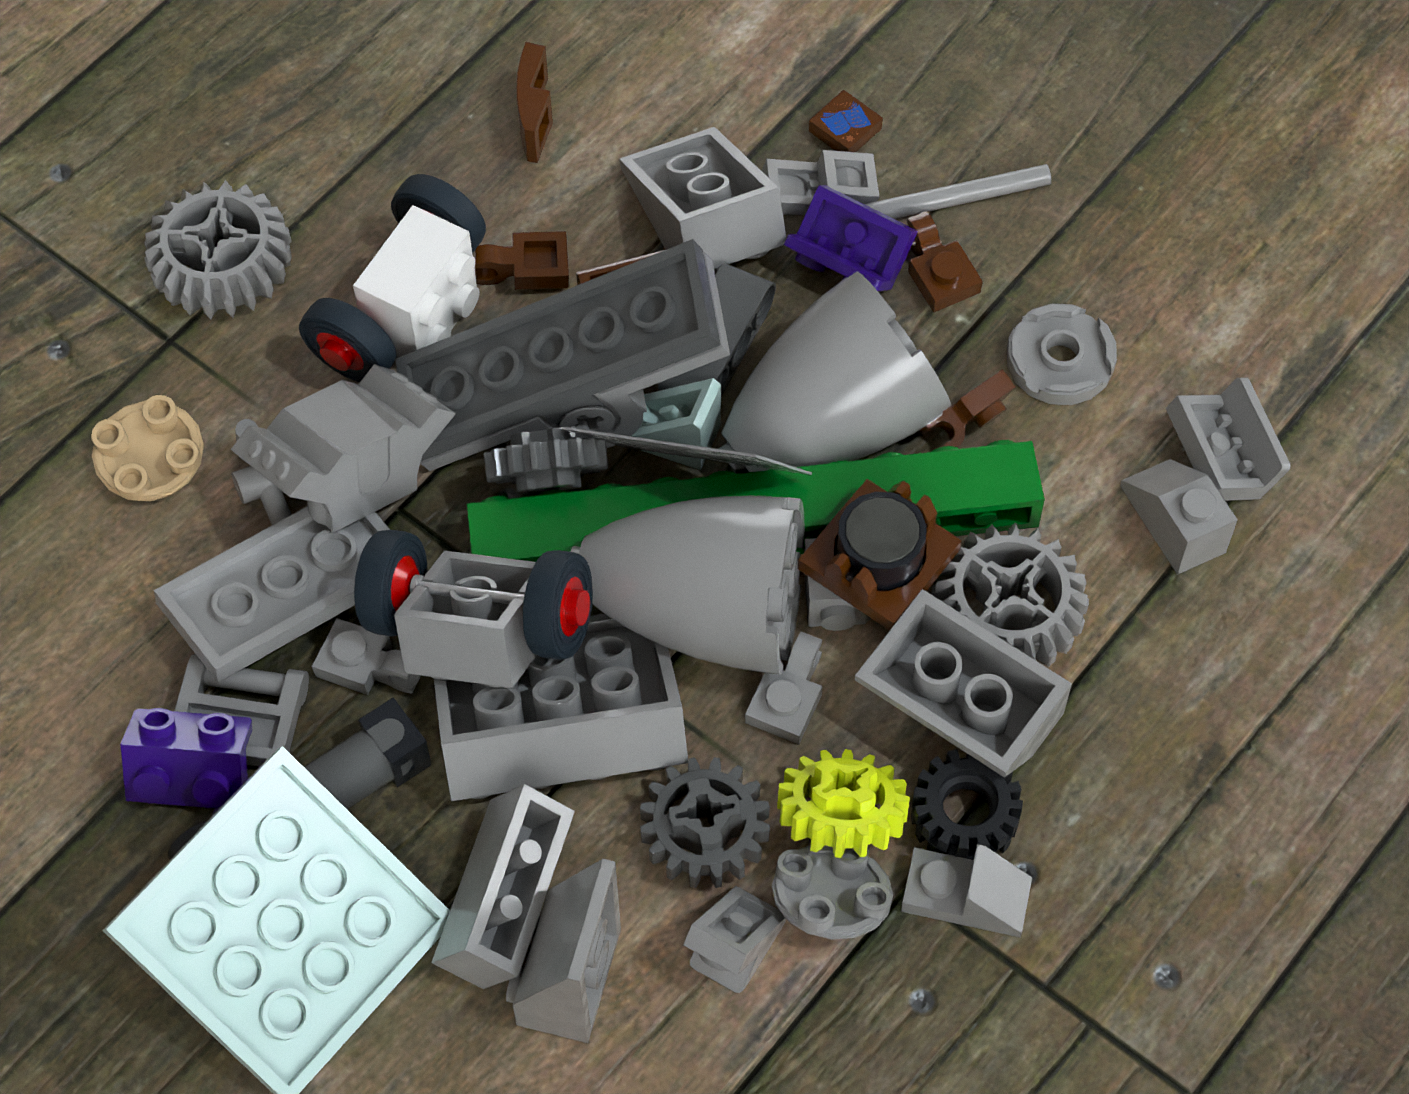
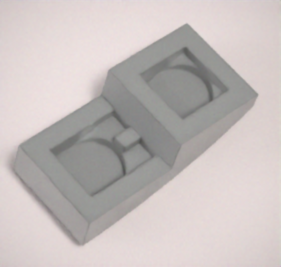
[762,150,879,215]

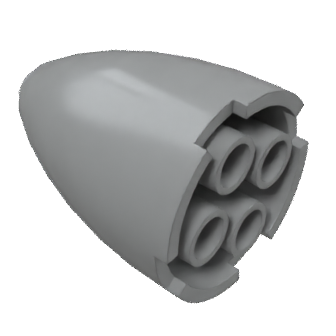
[719,271,951,474]
[571,495,805,675]

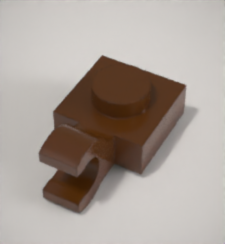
[907,211,983,313]
[475,231,569,290]
[919,369,1016,448]

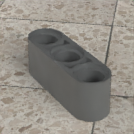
[658,263,776,397]

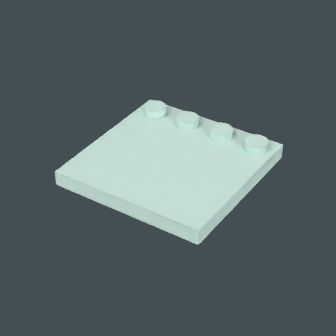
[102,746,450,1094]

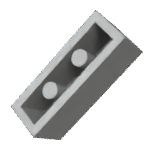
[431,784,575,989]

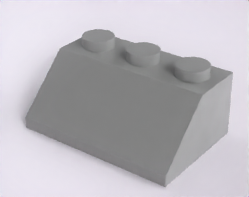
[855,589,1072,778]

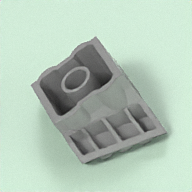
[230,364,456,533]

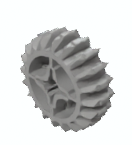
[144,180,292,319]
[931,523,1089,667]

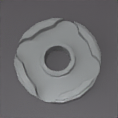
[1007,303,1117,405]

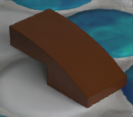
[516,42,553,163]

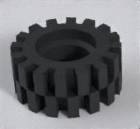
[911,749,1023,860]

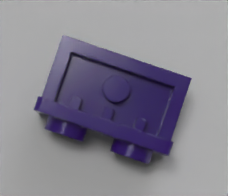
[784,185,918,291]
[120,708,252,808]

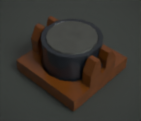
[798,479,962,631]

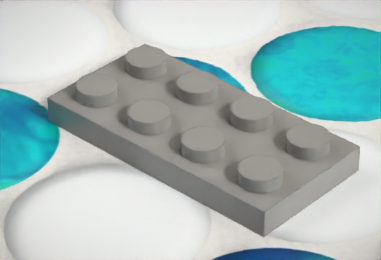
[154,506,390,683]

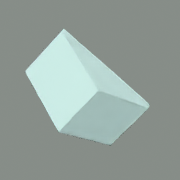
[632,378,721,470]

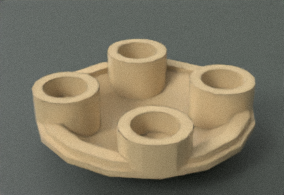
[91,395,204,502]

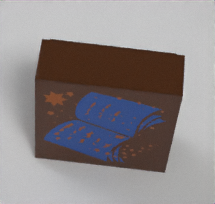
[809,90,883,152]

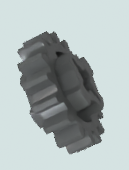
[483,427,608,494]
[640,757,770,888]

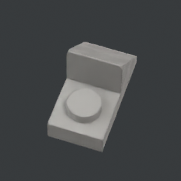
[901,844,1032,938]
[683,886,786,993]

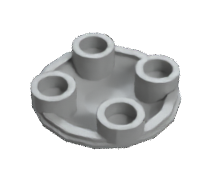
[772,845,893,940]

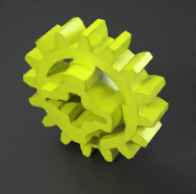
[777,749,910,858]

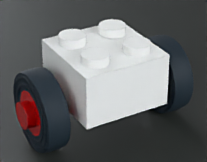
[299,174,486,382]

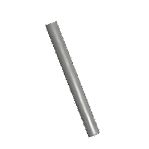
[865,164,1051,219]

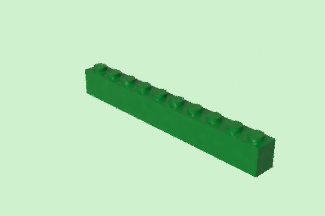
[467,440,1045,562]

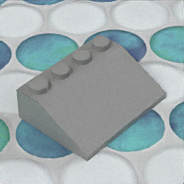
[434,614,688,801]

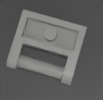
[174,654,309,767]

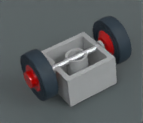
[354,530,593,688]

